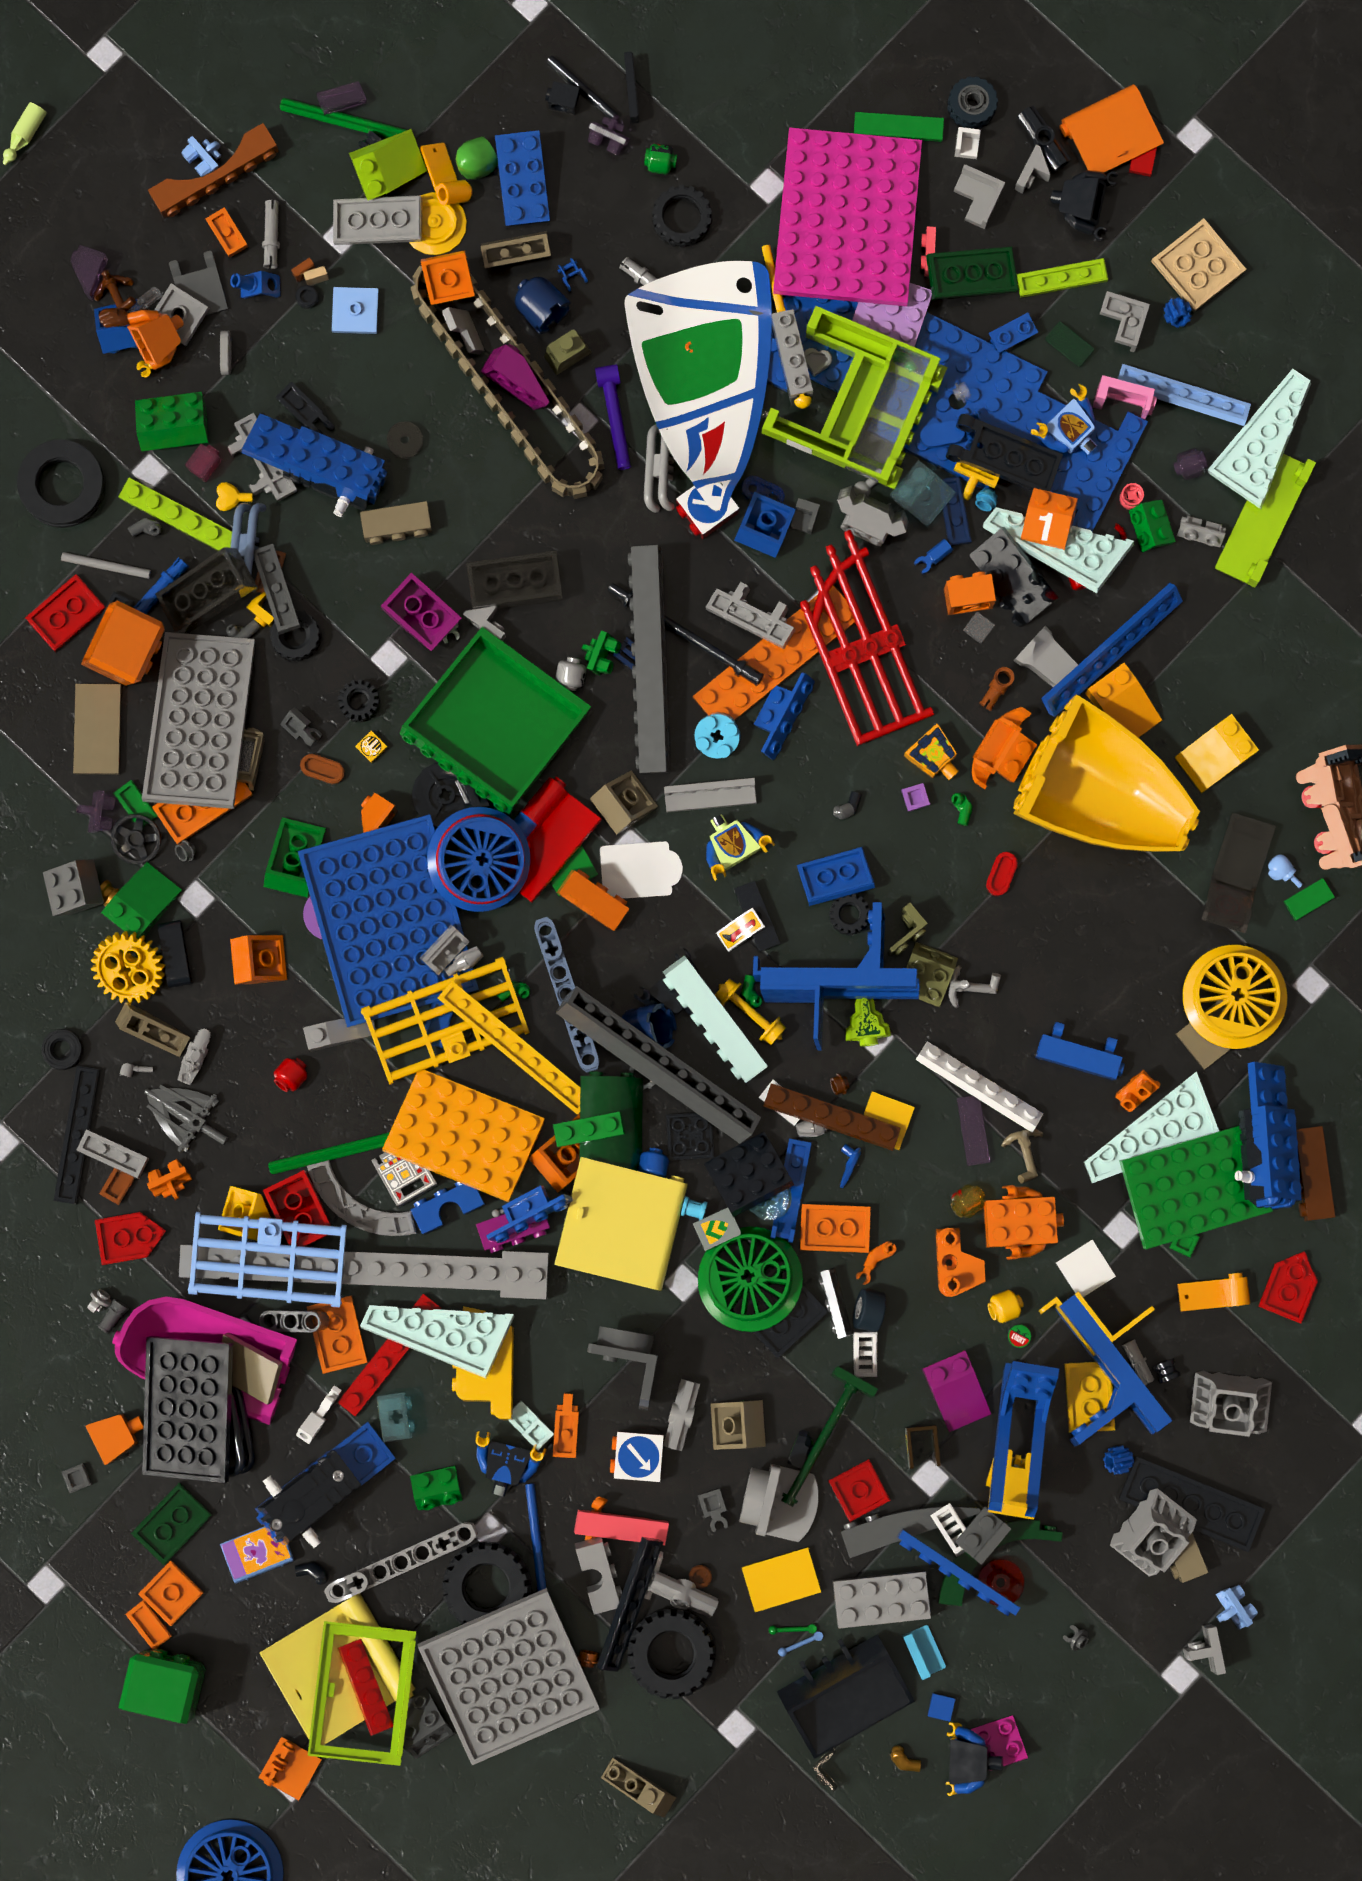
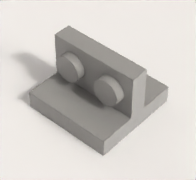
[1183,1624,1226,1675]

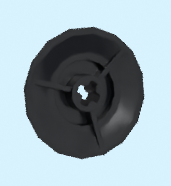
[412,763,465,827]

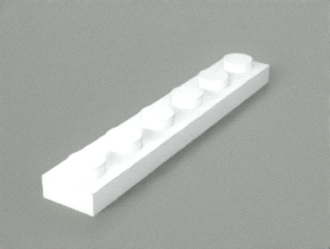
[916,1041,1043,1132]

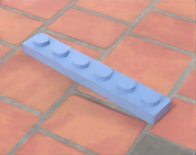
[1118,364,1251,426]

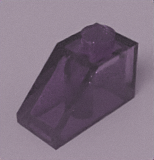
[71,245,108,300]

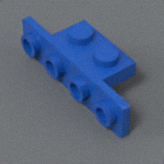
[754,672,815,760]
[486,1185,573,1243]

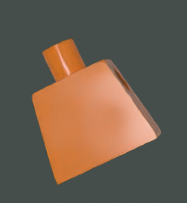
[85,1414,144,1465]

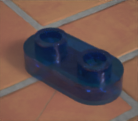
[742,476,785,504]

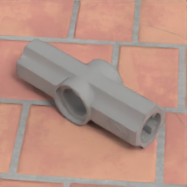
[663,1379,700,1451]
[648,1571,719,1618]

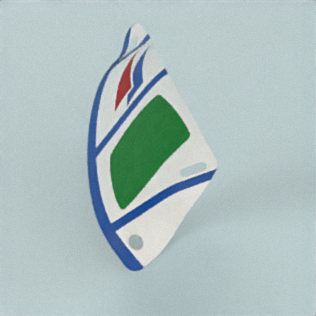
[624,261,772,511]

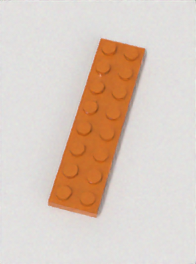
[693,585,855,720]

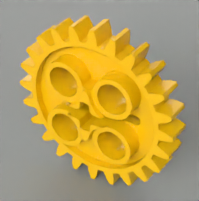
[91,931,165,1004]

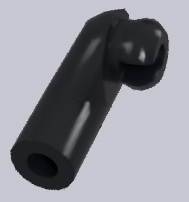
[295,1562,328,1585]

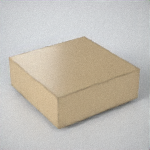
[303,266,329,286]

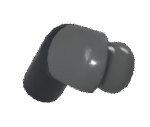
[833,791,862,819]

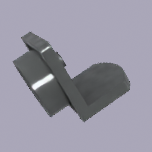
[587,1326,658,1411]

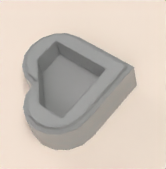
[804,348,832,377]

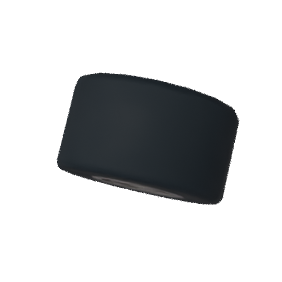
[853,1289,886,1332]

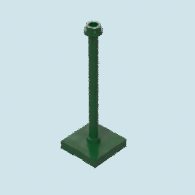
[781,1366,878,1507]

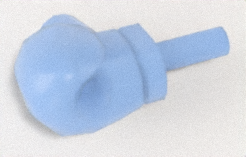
[1268,854,1303,888]

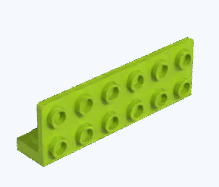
[1215,454,1316,588]

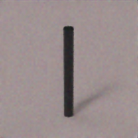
[547,56,618,121]

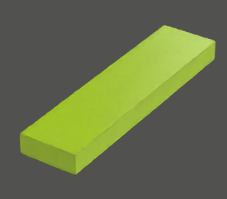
[1016,258,1108,298]

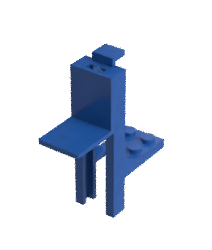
[753,902,920,1051]

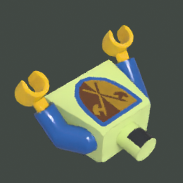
[706,814,775,881]

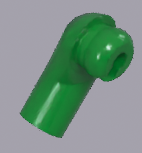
[951,793,973,826]
[741,975,762,1008]

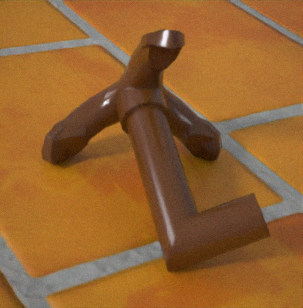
[94,270,136,312]

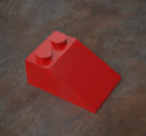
[263,1170,331,1247]

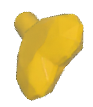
[216,482,253,511]

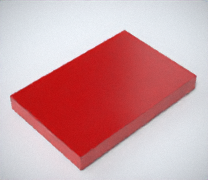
[25,574,105,652]

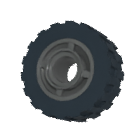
[947,76,998,129]

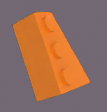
[556,869,629,931]

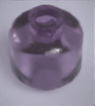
[1173,448,1208,480]

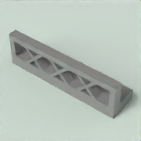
[664,778,756,813]

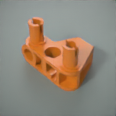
[936,1228,986,1297]

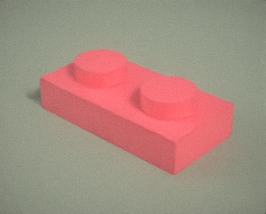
[920,227,936,277]

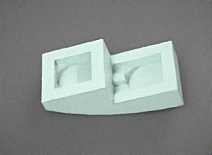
[508,1400,554,1450]

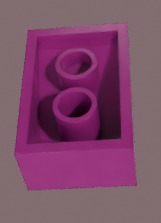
[480,344,549,410]
[381,573,462,652]
[921,1350,991,1432]

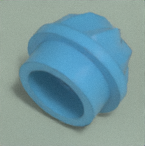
[975,488,998,511]

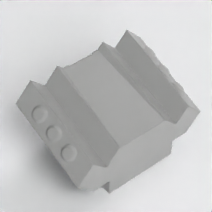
[837,486,908,546]
[1190,1370,1272,1437]
[1110,1488,1197,1576]

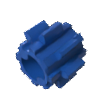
[1164,297,1192,328]
[1103,1445,1134,1475]

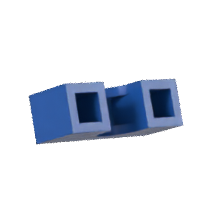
[411,1182,485,1235]

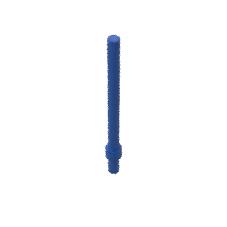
[525,1484,546,1591]

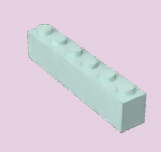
[663,956,768,1083]

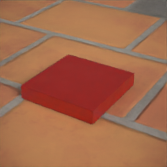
[828,1459,891,1522]

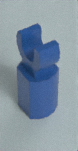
[914,539,953,575]

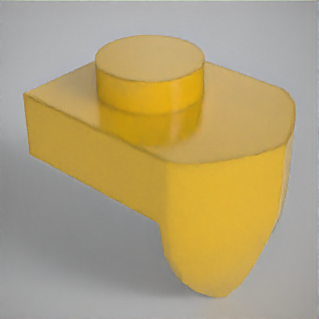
[246,592,274,627]

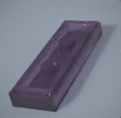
[956,1096,990,1166]

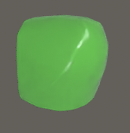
[456,136,498,180]

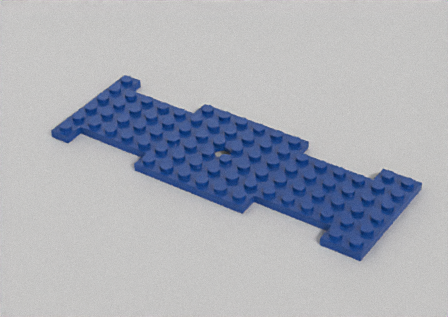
[767,295,1148,532]

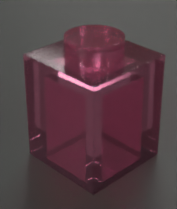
[185,444,221,483]

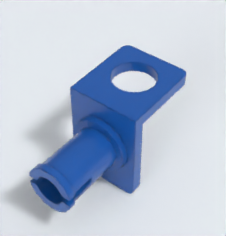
[230,271,280,299]

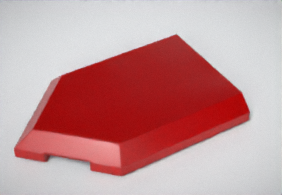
[95,1212,166,1265]
[1258,1251,1318,1324]

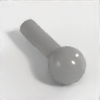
[853,471,881,496]

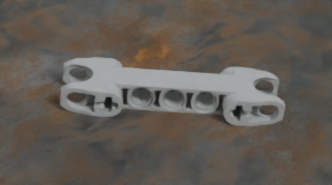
[324,1522,478,1603]

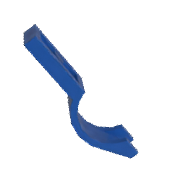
[770,1139,811,1243]

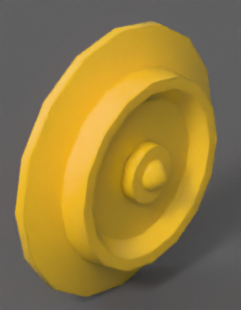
[409,192,467,255]

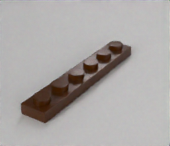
[763,1083,901,1151]

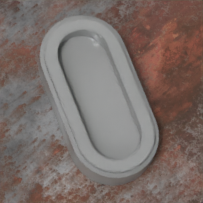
[220,331,232,375]

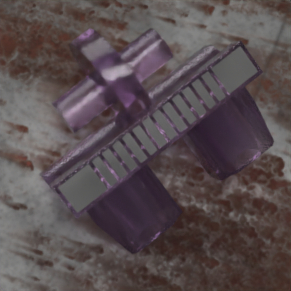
[588,114,630,155]

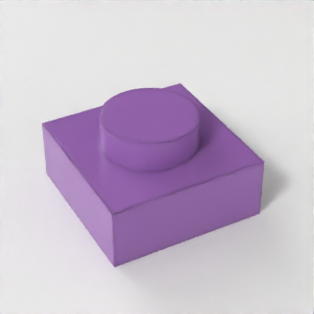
[901,783,930,812]

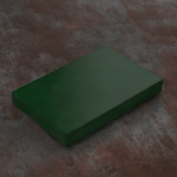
[131,1483,213,1565]

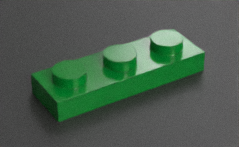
[553,1112,625,1148]

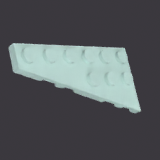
[1208,369,1311,509]
[983,507,1134,593]
[1084,1072,1219,1183]
[360,1305,514,1379]

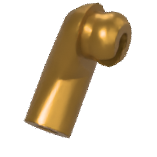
[890,1745,921,1772]

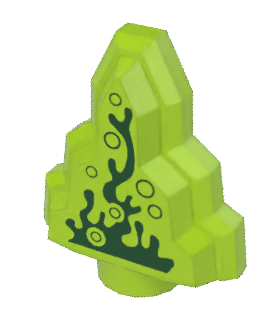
[846,998,891,1047]

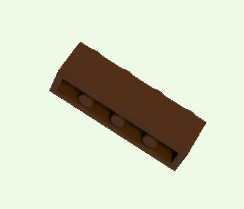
[1296,1126,1335,1221]

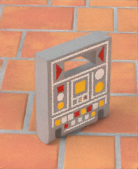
[371,1152,438,1208]

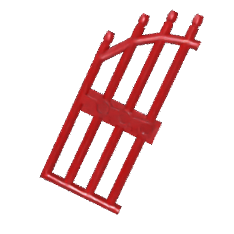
[800,530,934,746]

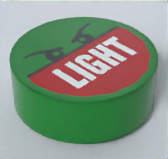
[1008,1325,1031,1348]

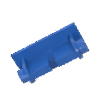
[989,313,1038,353]

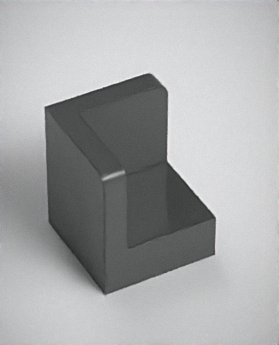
[790,498,820,534]

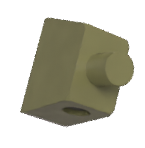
[544,329,592,376]

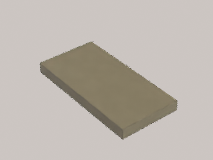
[73,684,122,775]
[1176,983,1272,1070]

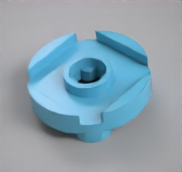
[694,712,740,758]

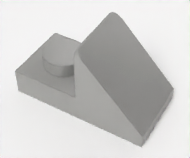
[1015,145,1050,194]
[463,606,506,641]

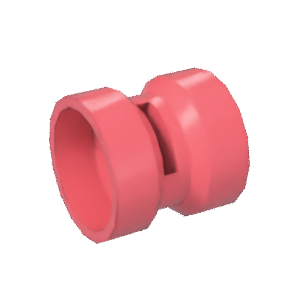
[1119,483,1144,510]

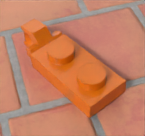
[553,1393,579,1458]

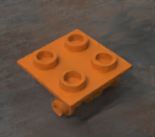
[259,1737,322,1801]

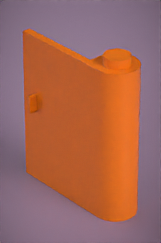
[1060,84,1164,173]

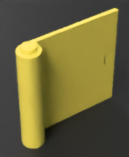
[554,1157,688,1291]
[260,1593,415,1745]

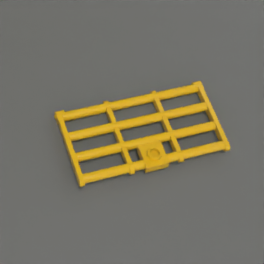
[361,957,530,1085]

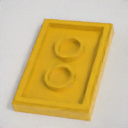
[1064,1362,1115,1433]
[742,1547,821,1612]

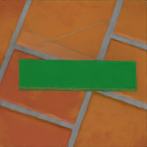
[854,112,944,142]

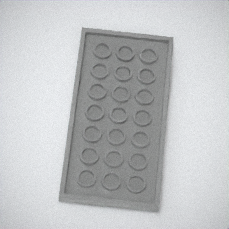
[142,632,255,809]

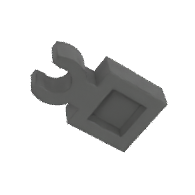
[698,1488,728,1532]

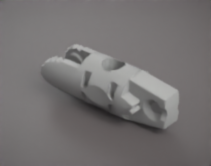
[177,1028,211,1085]

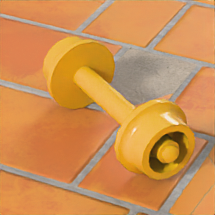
[715,978,786,1045]

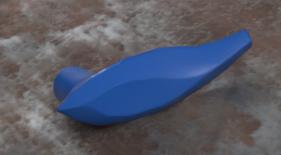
[840,1144,861,1188]

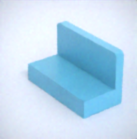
[902,1625,946,1680]

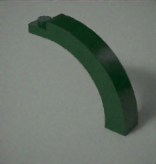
[938,1519,1062,1606]

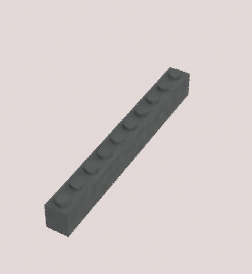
[628,545,670,774]
[556,986,761,1144]

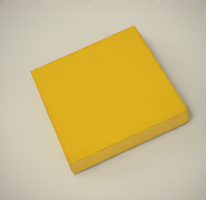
[863,1092,915,1150]

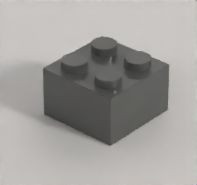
[43,859,104,916]

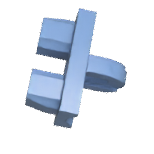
[1215,1585,1258,1629]

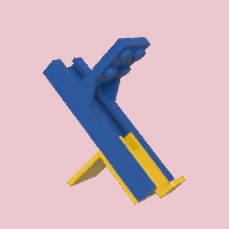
[1039,1292,1172,1447]
[986,1361,1059,1520]

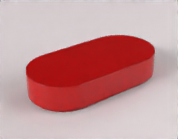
[986,852,1018,896]

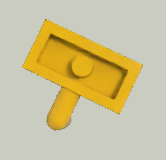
[953,462,999,500]

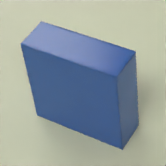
[927,1693,955,1722]

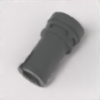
[97,1298,129,1334]

